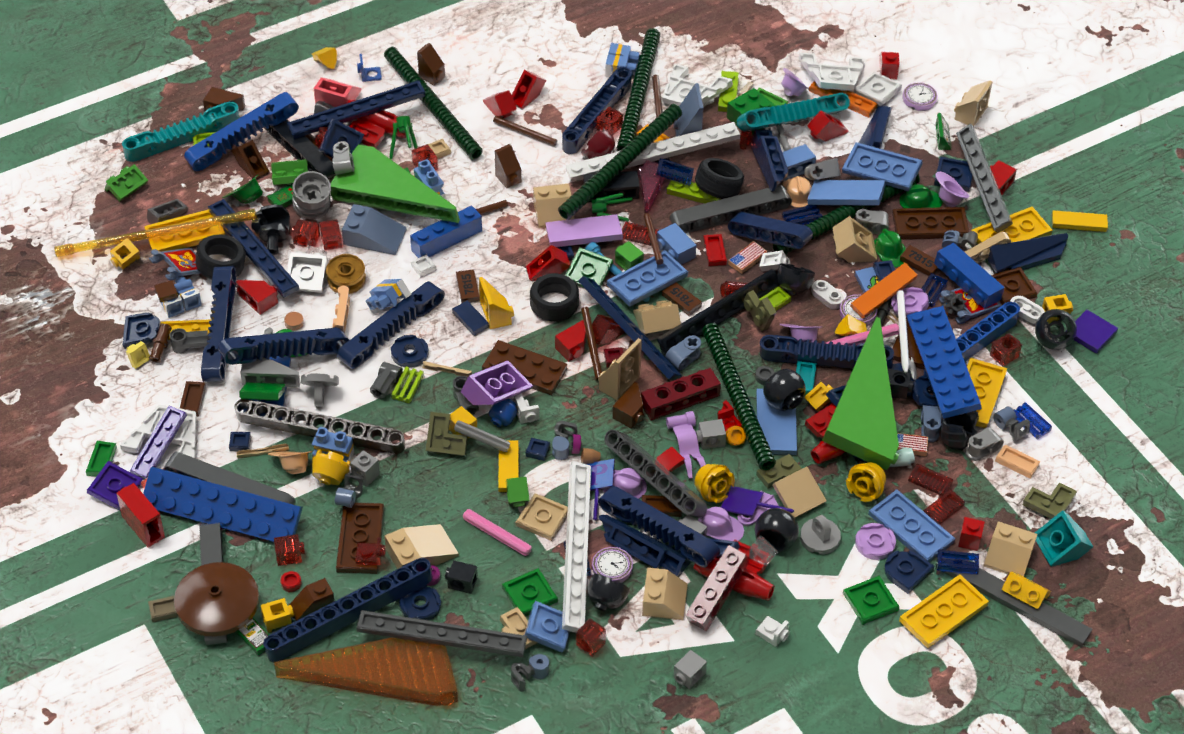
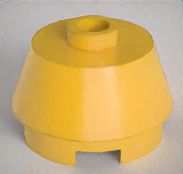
[312,450,351,485]
[846,462,886,502]
[694,464,735,503]

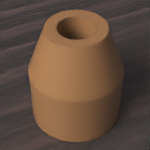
[581,448,601,464]

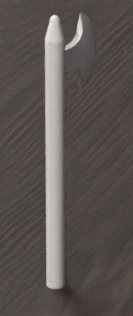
[897,290,917,380]

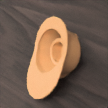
[783,176,811,208]
[268,451,312,474]

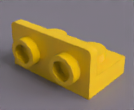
[1002,571,1051,609]

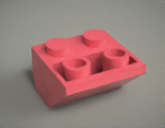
[313,77,361,107]

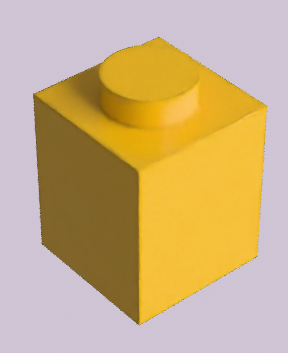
[449,406,478,438]

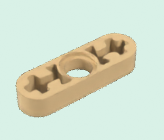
[965,232,1011,264]

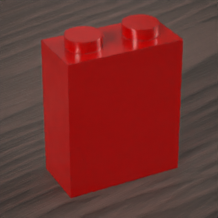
[116,483,165,548]

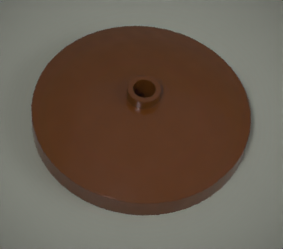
[174,562,259,637]

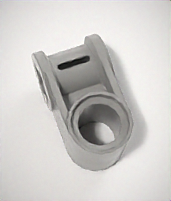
[333,141,354,175]
[804,158,841,180]
[856,209,889,235]
[965,427,1004,461]

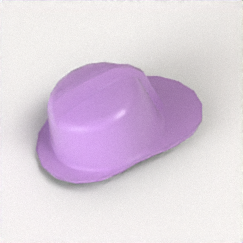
[781,68,809,96]
[935,172,969,207]
[780,324,822,342]
[601,468,647,499]
[698,507,744,541]

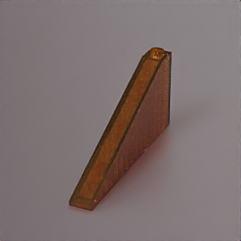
[274,637,458,706]

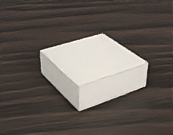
[411,254,436,278]

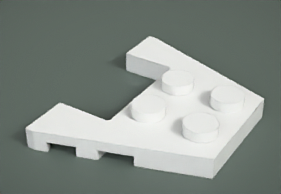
[798,52,865,91]
[662,63,733,106]
[120,404,197,458]

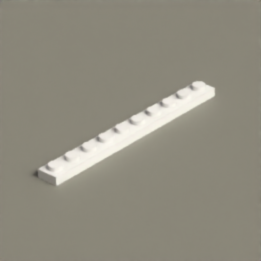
[565,122,740,182]
[562,461,591,634]

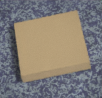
[772,467,827,518]
[516,493,568,541]

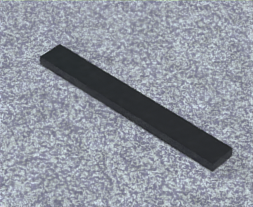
[657,269,780,356]

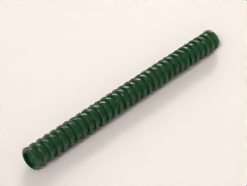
[616,28,661,152]
[384,46,483,160]
[558,104,683,220]
[773,174,920,254]
[702,323,776,471]

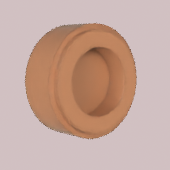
[284,312,304,330]

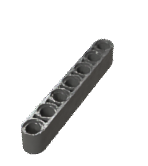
[670,185,792,234]
[604,430,707,518]
[163,452,296,505]
[199,523,227,645]

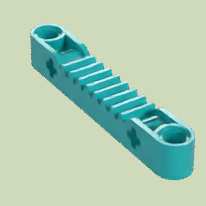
[737,93,850,132]
[122,102,240,162]

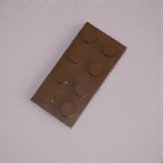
[482,340,567,395]

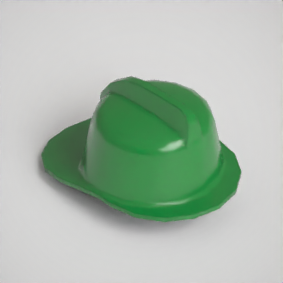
[222,175,263,204]
[900,184,942,209]
[874,228,906,268]

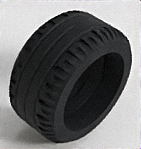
[695,158,744,199]
[195,235,246,280]
[530,273,579,322]

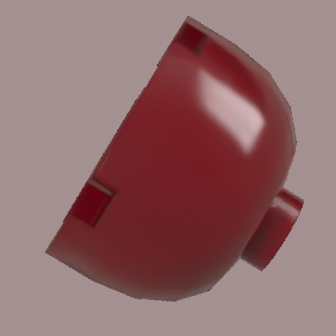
[581,128,615,159]

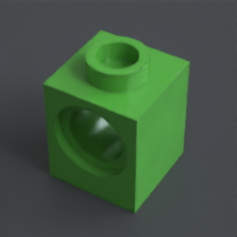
[615,241,644,271]
[505,476,529,507]

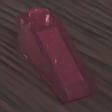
[638,160,666,214]

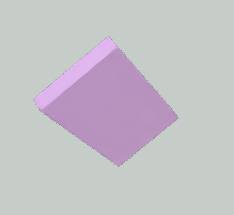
[545,214,623,247]

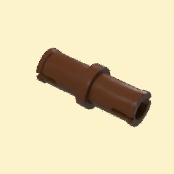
[149,323,172,363]

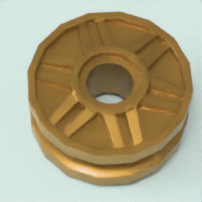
[326,254,366,294]

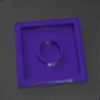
[1066,309,1118,354]
[87,461,143,511]

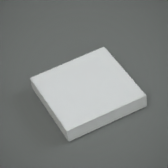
[853,72,902,107]

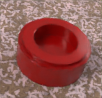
[280,571,302,592]

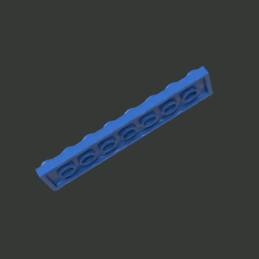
[906,306,982,419]
[143,467,303,546]

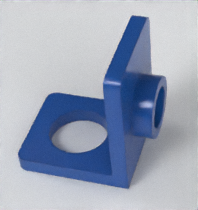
[357,54,382,82]

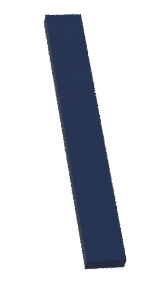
[287,80,426,139]
[208,199,300,298]
[579,276,682,381]

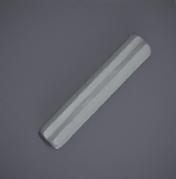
[454,420,510,452]

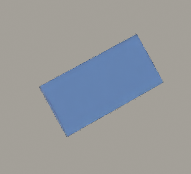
[842,142,922,191]
[807,180,886,205]
[607,250,688,307]
[756,389,797,455]
[868,490,955,562]

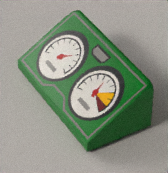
[935,113,952,150]

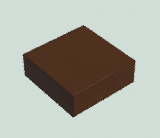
[154,280,178,303]

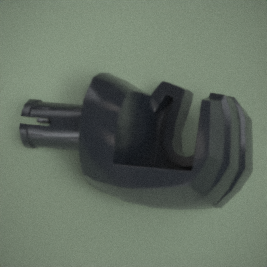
[251,204,290,255]
[941,411,979,450]

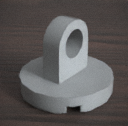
[300,373,339,407]
[800,515,841,555]

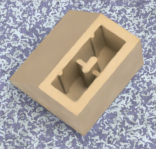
[633,300,681,334]

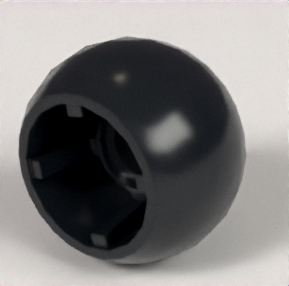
[1035,309,1077,350]
[763,369,806,411]
[754,508,799,552]

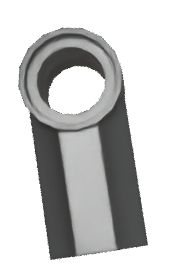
[170,328,209,354]
[370,362,403,399]
[453,376,479,415]

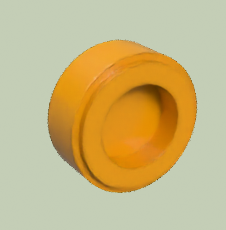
[726,426,746,446]

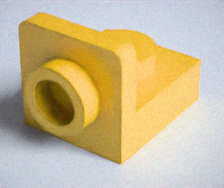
[804,382,833,412]

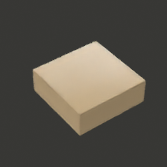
[427,139,451,160]

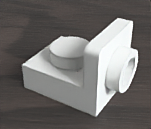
[759,250,790,272]
[514,393,540,424]
[755,616,790,647]

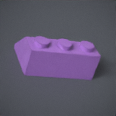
[461,361,533,405]

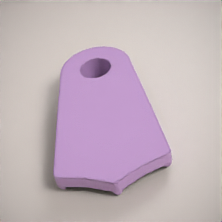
[737,491,779,526]

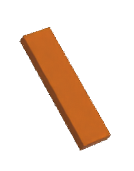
[809,81,878,118]
[850,263,918,318]

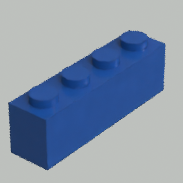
[410,205,482,258]
[934,243,1005,309]

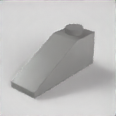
[240,357,301,387]

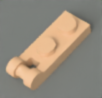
[333,286,350,333]

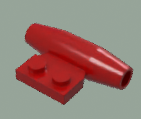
[346,99,406,148]
[805,403,845,464]
[694,540,775,601]

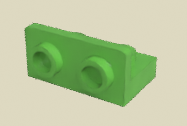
[271,160,308,185]
[104,164,148,202]

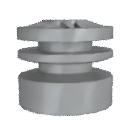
[292,171,331,220]

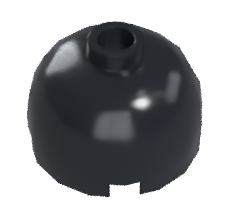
[777,263,815,295]
[587,574,630,612]

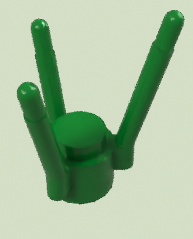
[389,116,418,159]
[592,193,633,221]

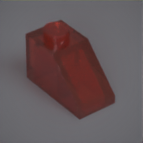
[592,314,625,345]

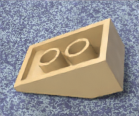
[598,338,642,401]
[385,524,459,569]

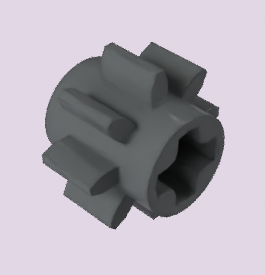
[942,292,967,315]

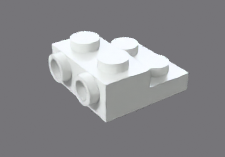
[287,251,329,293]

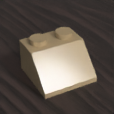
[954,80,993,126]
[533,183,574,228]
[832,216,878,263]
[984,521,1037,577]
[642,568,688,620]

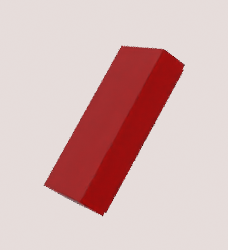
[703,234,727,267]

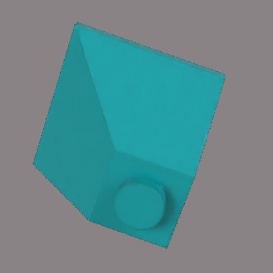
[1035,510,1093,567]

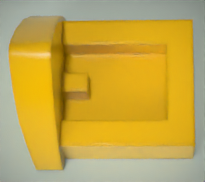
[311,47,337,69]
[835,314,867,336]

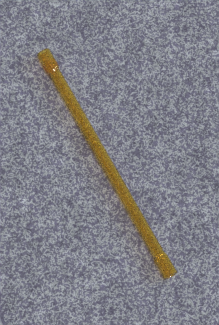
[54,208,257,257]

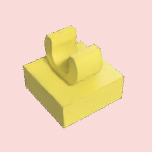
[125,341,150,369]

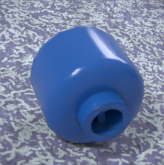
[489,398,517,427]

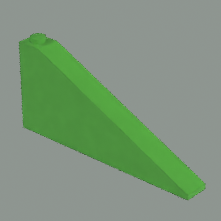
[330,144,460,223]
[822,317,899,470]

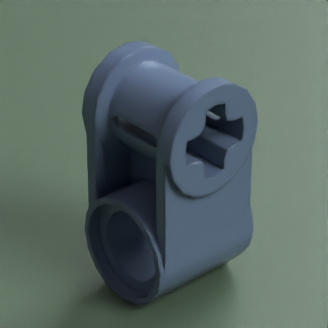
[665,335,701,370]
[921,405,942,442]

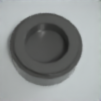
[755,366,775,385]

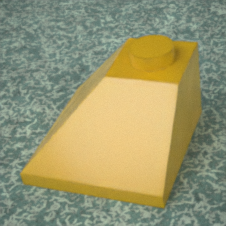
[479,277,514,330]

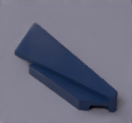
[859,106,892,149]
[750,129,789,192]
[988,233,1068,273]
[599,515,691,577]

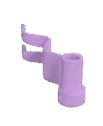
[666,411,706,479]

